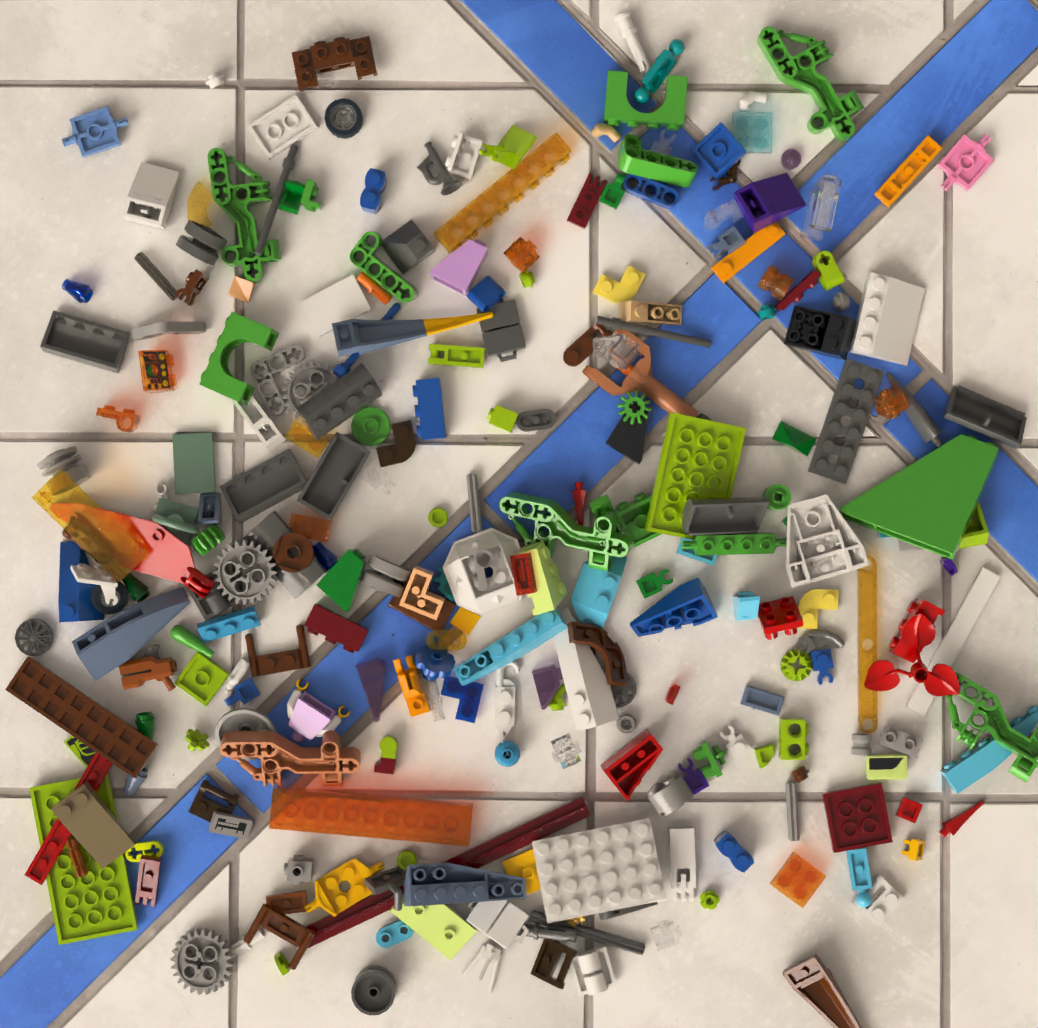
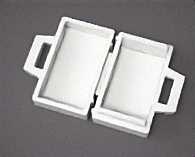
[466,900,529,949]

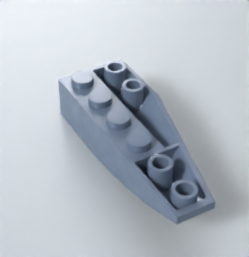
[72,587,191,681]
[404,863,527,906]

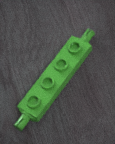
[681,533,787,555]

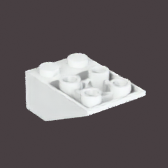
[122,162,180,230]

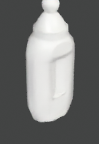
[225,658,250,693]

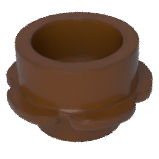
[791,766,810,783]

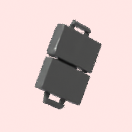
[476,298,526,362]

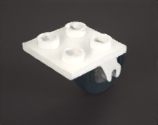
[70,564,128,614]

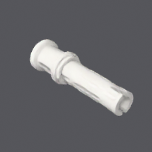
[614,11,651,73]

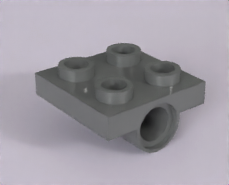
[186,568,236,621]

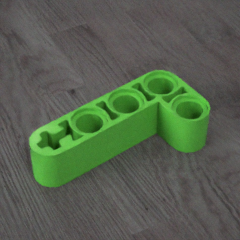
[618,134,698,187]
[350,232,417,303]

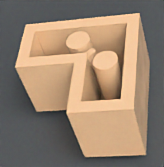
[399,565,446,620]

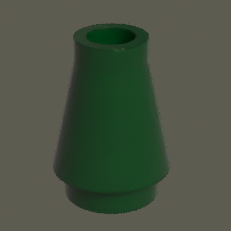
[122,573,150,603]

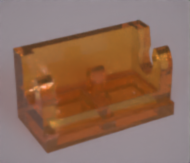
[289,513,332,542]

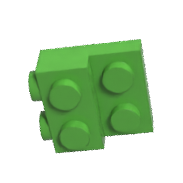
[614,492,661,548]

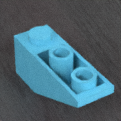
[733,591,760,621]

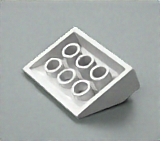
[849,272,925,366]

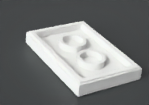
[247,93,319,160]
[300,274,372,337]

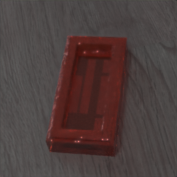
[510,552,537,596]

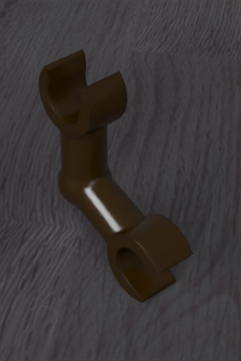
[709,159,741,191]

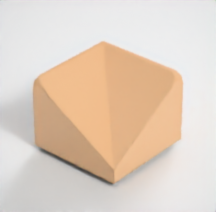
[228,276,255,303]

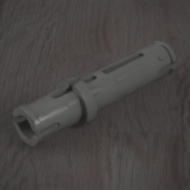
[517,923,577,943]

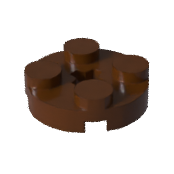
[273,532,314,573]

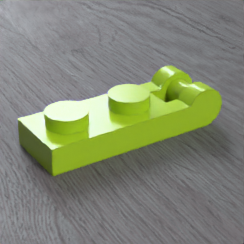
[428,344,485,368]

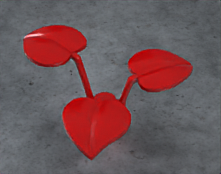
[864,613,960,696]

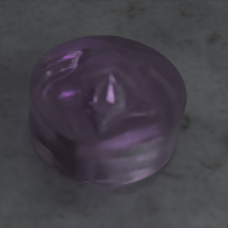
[781,149,801,170]

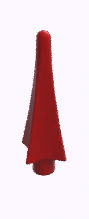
[572,482,586,526]
[939,800,985,838]

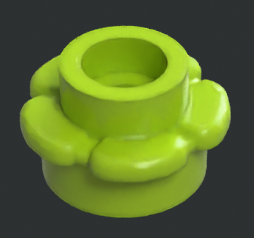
[519,269,535,288]
[700,890,719,910]

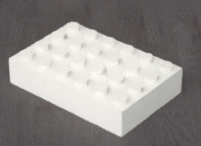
[532,818,666,923]

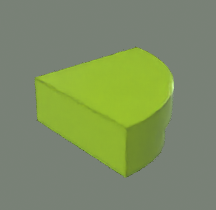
[754,743,775,769]
[274,952,290,976]

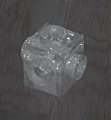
[551,733,582,769]

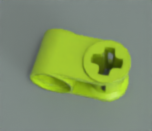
[812,251,845,291]

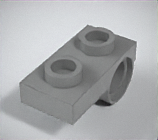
[469,549,494,590]
[878,725,924,758]

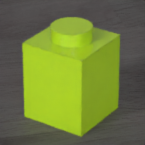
[487,405,518,433]

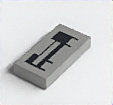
[208,811,253,839]

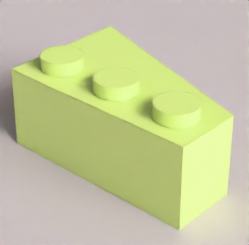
[516,541,567,616]

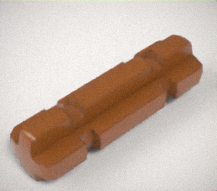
[66,838,88,877]

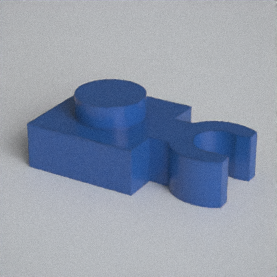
[810,648,834,685]

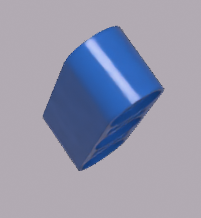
[623,174,679,209]

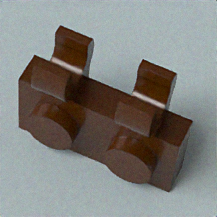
[175,269,209,306]

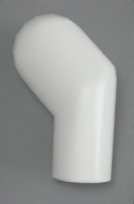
[739,91,767,111]

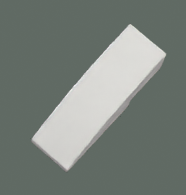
[232,395,286,452]

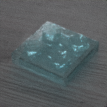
[732,112,772,154]

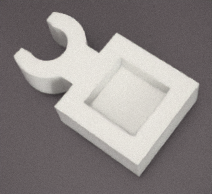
[719,724,753,762]

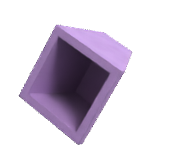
[430,239,488,297]

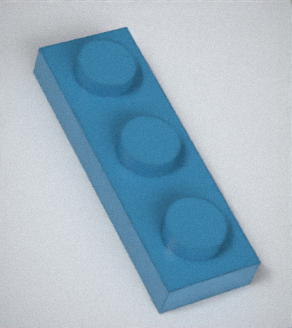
[197,606,261,643]

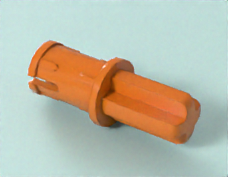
[356,271,392,305]

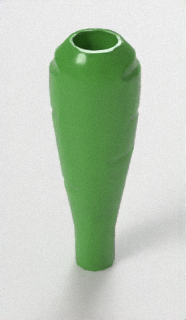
[170,625,215,658]

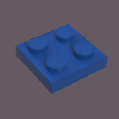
[692,122,747,179]

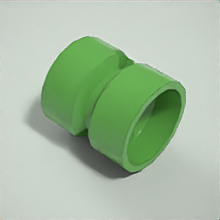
[762,484,791,510]

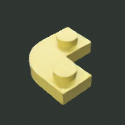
[592,265,646,304]
[797,589,839,629]

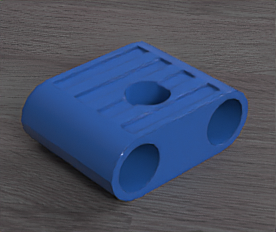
[467,276,506,313]

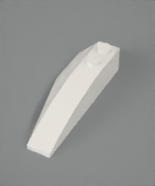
[554,608,619,731]

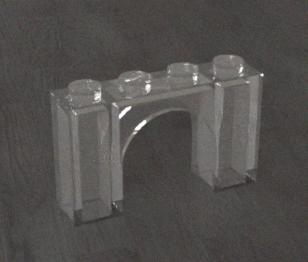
[800,175,842,241]

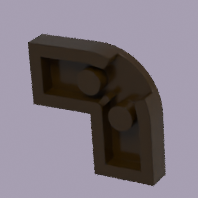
[376,420,416,467]

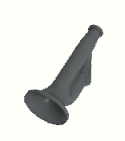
[417,142,463,195]

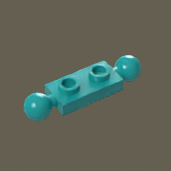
[634,39,685,103]

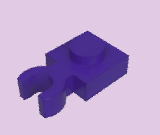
[678,757,710,795]

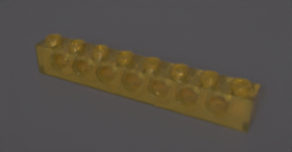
[433,132,572,254]

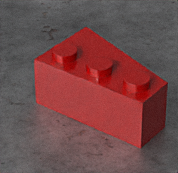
[889,599,945,663]
[600,729,663,802]

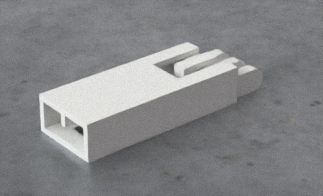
[668,826,696,901]

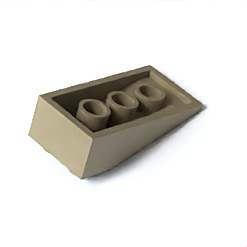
[51,781,136,868]

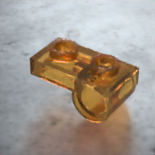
[96,405,140,433]

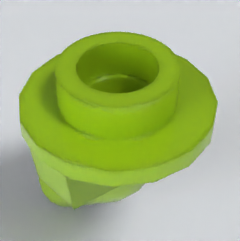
[547,684,567,711]

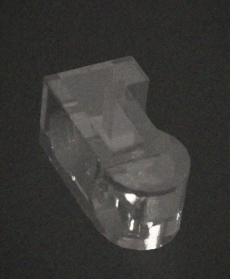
[703,199,743,230]

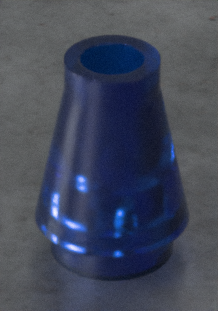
[62,279,93,303]
[313,542,338,572]

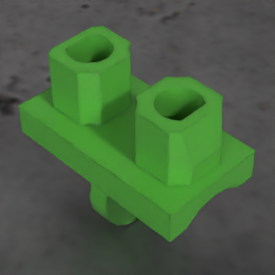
[692,740,728,779]

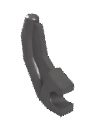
[795,630,845,653]

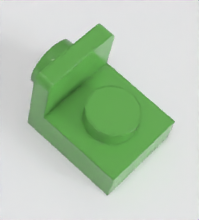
[300,179,322,212]

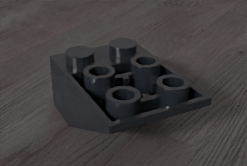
[784,306,857,360]

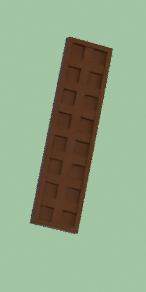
[5,656,159,778]

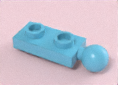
[846,848,873,907]

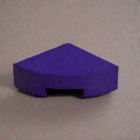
[940,557,958,577]

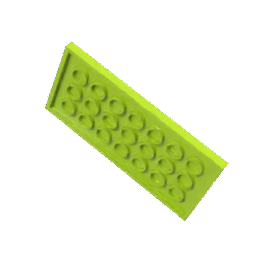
[29,772,139,945]

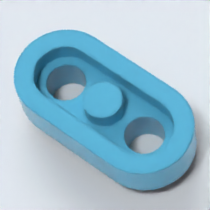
[376,920,414,948]

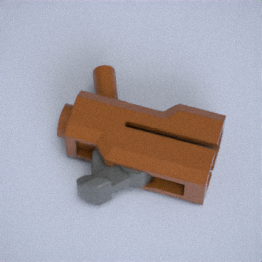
[119,644,177,692]

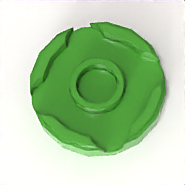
[351,406,391,446]

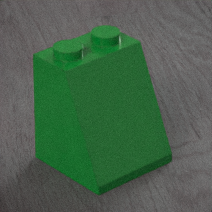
[317,549,367,612]

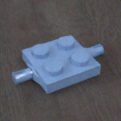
[62,106,129,158]

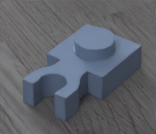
[708,226,746,261]

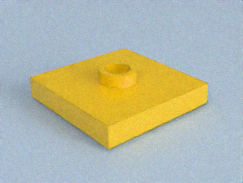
[502,848,541,895]

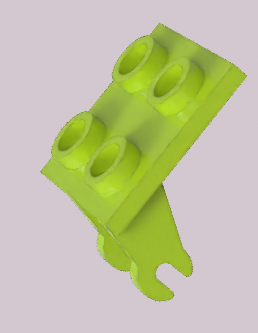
[479,125,537,170]

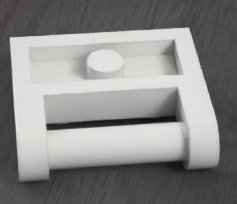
[851,874,905,928]

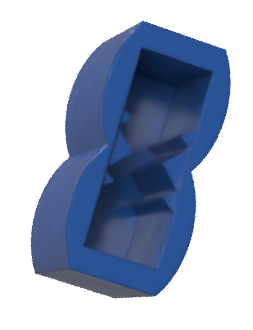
[360,168,387,214]
[714,831,754,872]

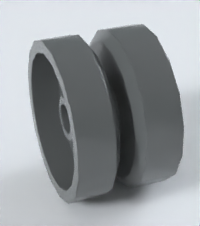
[176,219,228,266]
[351,965,397,1016]

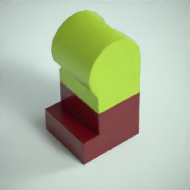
[374,735,398,775]

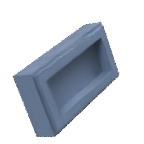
[740,685,785,716]

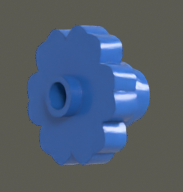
[414,644,456,681]

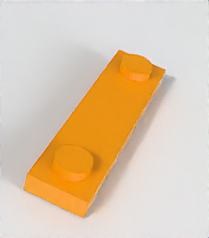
[874,135,942,208]
[711,222,786,284]

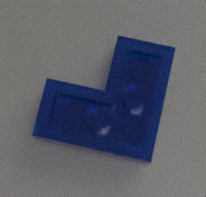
[440,676,484,723]

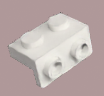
[445,132,483,180]

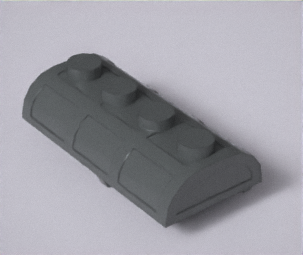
[296,363,382,441]
[943,385,1027,449]
[296,432,371,520]
[682,496,769,535]

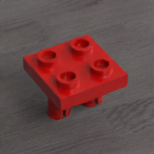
[757,596,804,640]

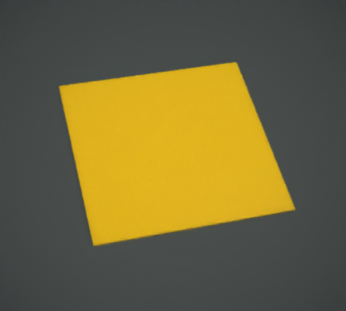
[450,607,481,635]

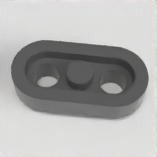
[516,409,556,432]

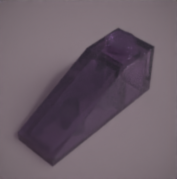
[355,657,388,722]

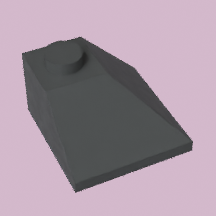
[381,219,435,275]

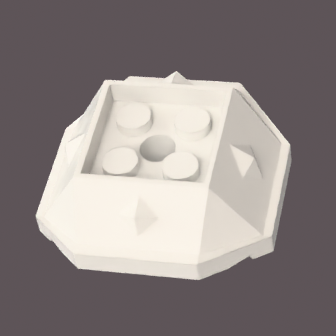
[443,528,526,616]

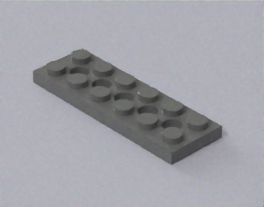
[807,359,884,484]

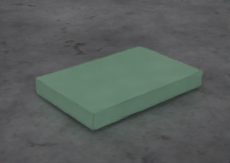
[172,432,216,494]

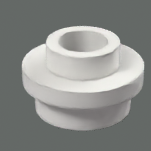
[205,72,225,89]

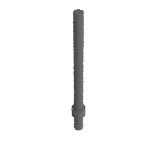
[254,144,299,256]
[595,316,711,348]

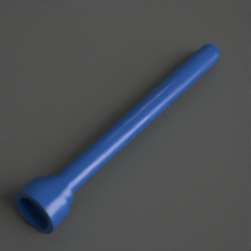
[332,303,401,378]

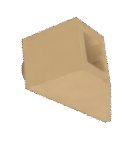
[618,300,682,325]

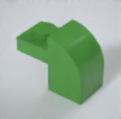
[589,494,623,533]

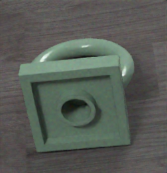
[152,498,199,545]

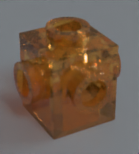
[503,237,540,273]
[873,387,909,419]

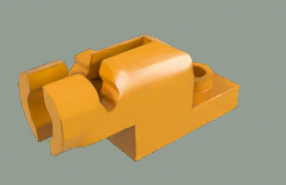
[393,655,430,717]

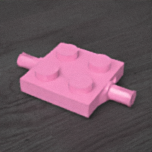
[937,134,994,191]

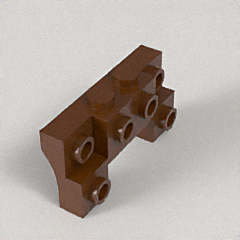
[292,36,378,92]

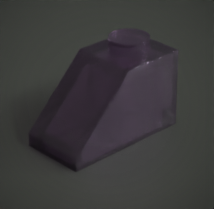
[532,664,563,710]

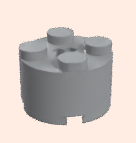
[647,772,694,817]

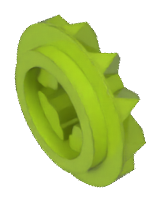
[780,649,813,681]

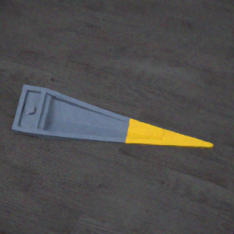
[332,312,494,357]

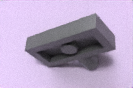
[365,866,406,911]

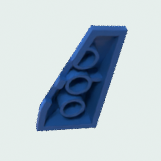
[58,542,104,622]
[630,578,718,637]

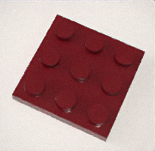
[822,782,893,853]

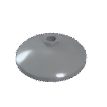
[215,708,276,760]

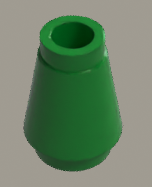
[135,712,155,740]

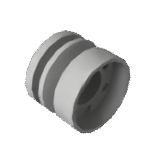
[37,446,91,496]

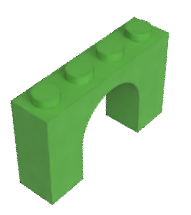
[604,70,688,131]
[199,312,279,405]

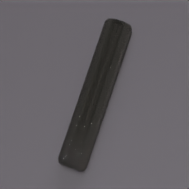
[134,252,177,301]

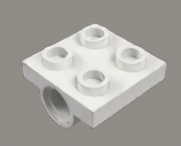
[570,945,617,996]

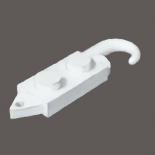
[494,661,520,739]

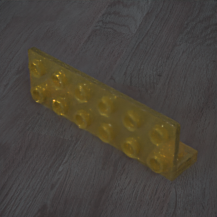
[31,470,148,582]

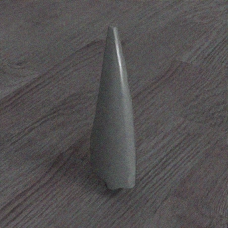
[886,373,943,448]

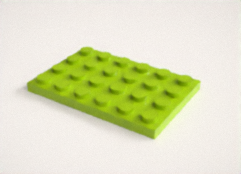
[644,412,746,540]

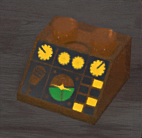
[138,350,177,394]

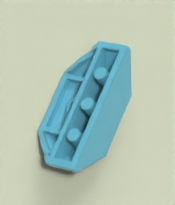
[570,556,627,628]

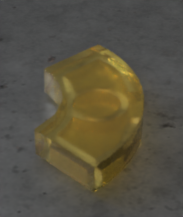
[187,181,213,227]

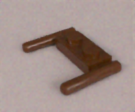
[245,624,311,677]
[244,903,315,970]

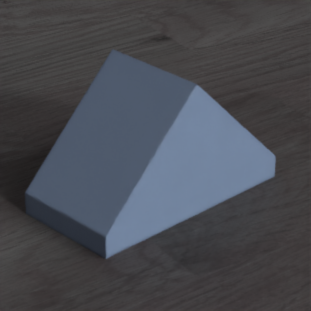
[198,493,222,525]

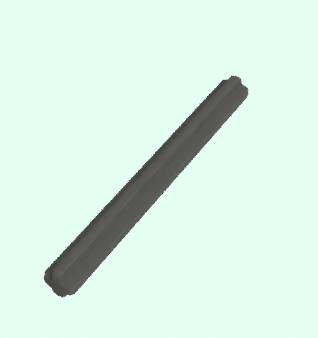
[530,910,645,955]

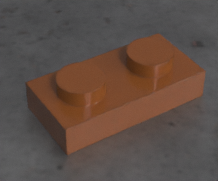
[266,890,309,914]

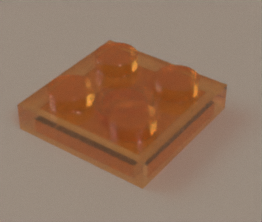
[770,851,826,908]

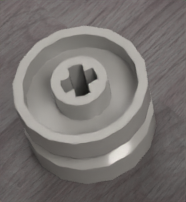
[360,554,411,598]

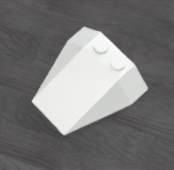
[786,494,869,588]

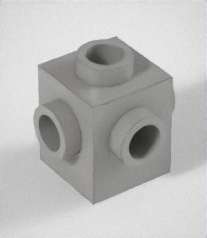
[284,855,314,885]

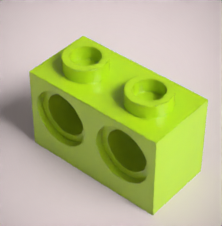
[779,718,809,760]

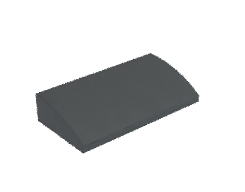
[40,310,130,374]
[219,449,307,524]
[243,511,327,599]

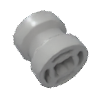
[851,733,872,755]

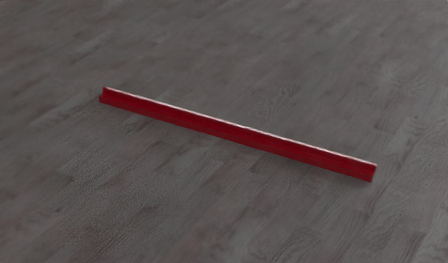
[306,797,591,948]

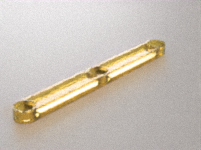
[857,556,877,734]

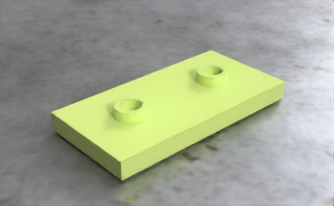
[390,894,477,960]

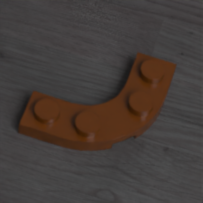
[567,621,628,686]

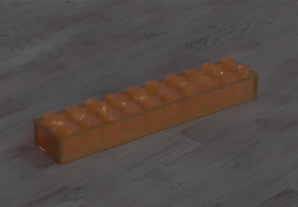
[269,786,473,846]

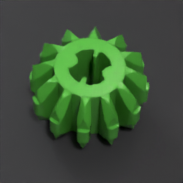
[617,390,651,425]
[190,524,225,556]

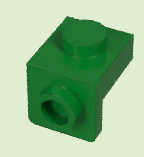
[279,180,305,215]

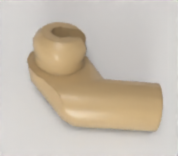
[592,123,622,143]

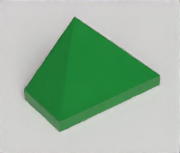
[772,421,816,457]

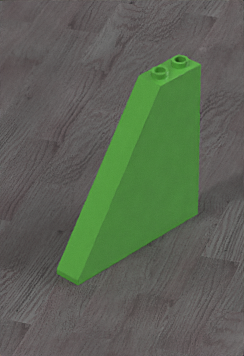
[839,434,999,560]

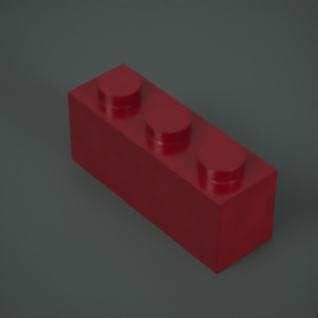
[304,603,370,653]

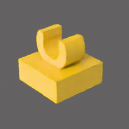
[901,839,926,861]

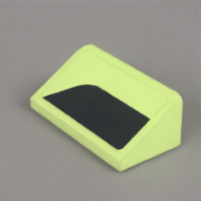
[865,754,908,780]

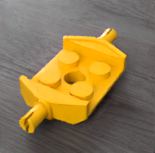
[304,857,385,917]

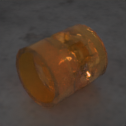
[757,264,794,301]

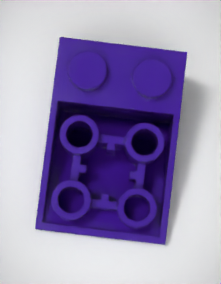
[734,173,806,233]

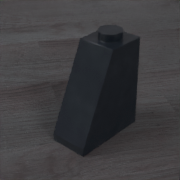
[605,403,648,465]

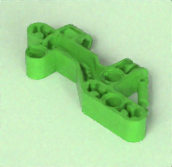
[757,27,864,142]
[208,148,281,284]
[499,492,634,572]
[946,672,1038,782]

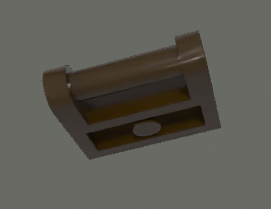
[188,780,240,822]
[530,939,578,989]

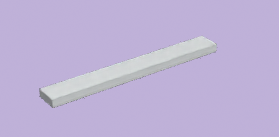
[906,567,1000,716]

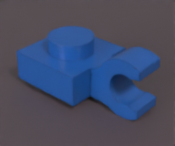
[224,678,261,707]

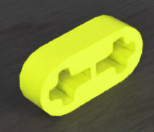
[125,840,164,862]

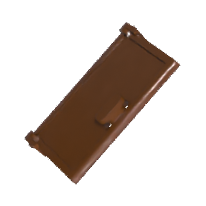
[388,578,456,635]

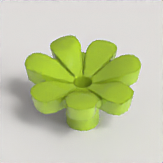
[185,729,210,751]

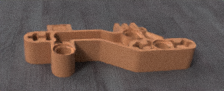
[220,730,361,786]

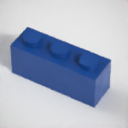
[412,378,446,441]

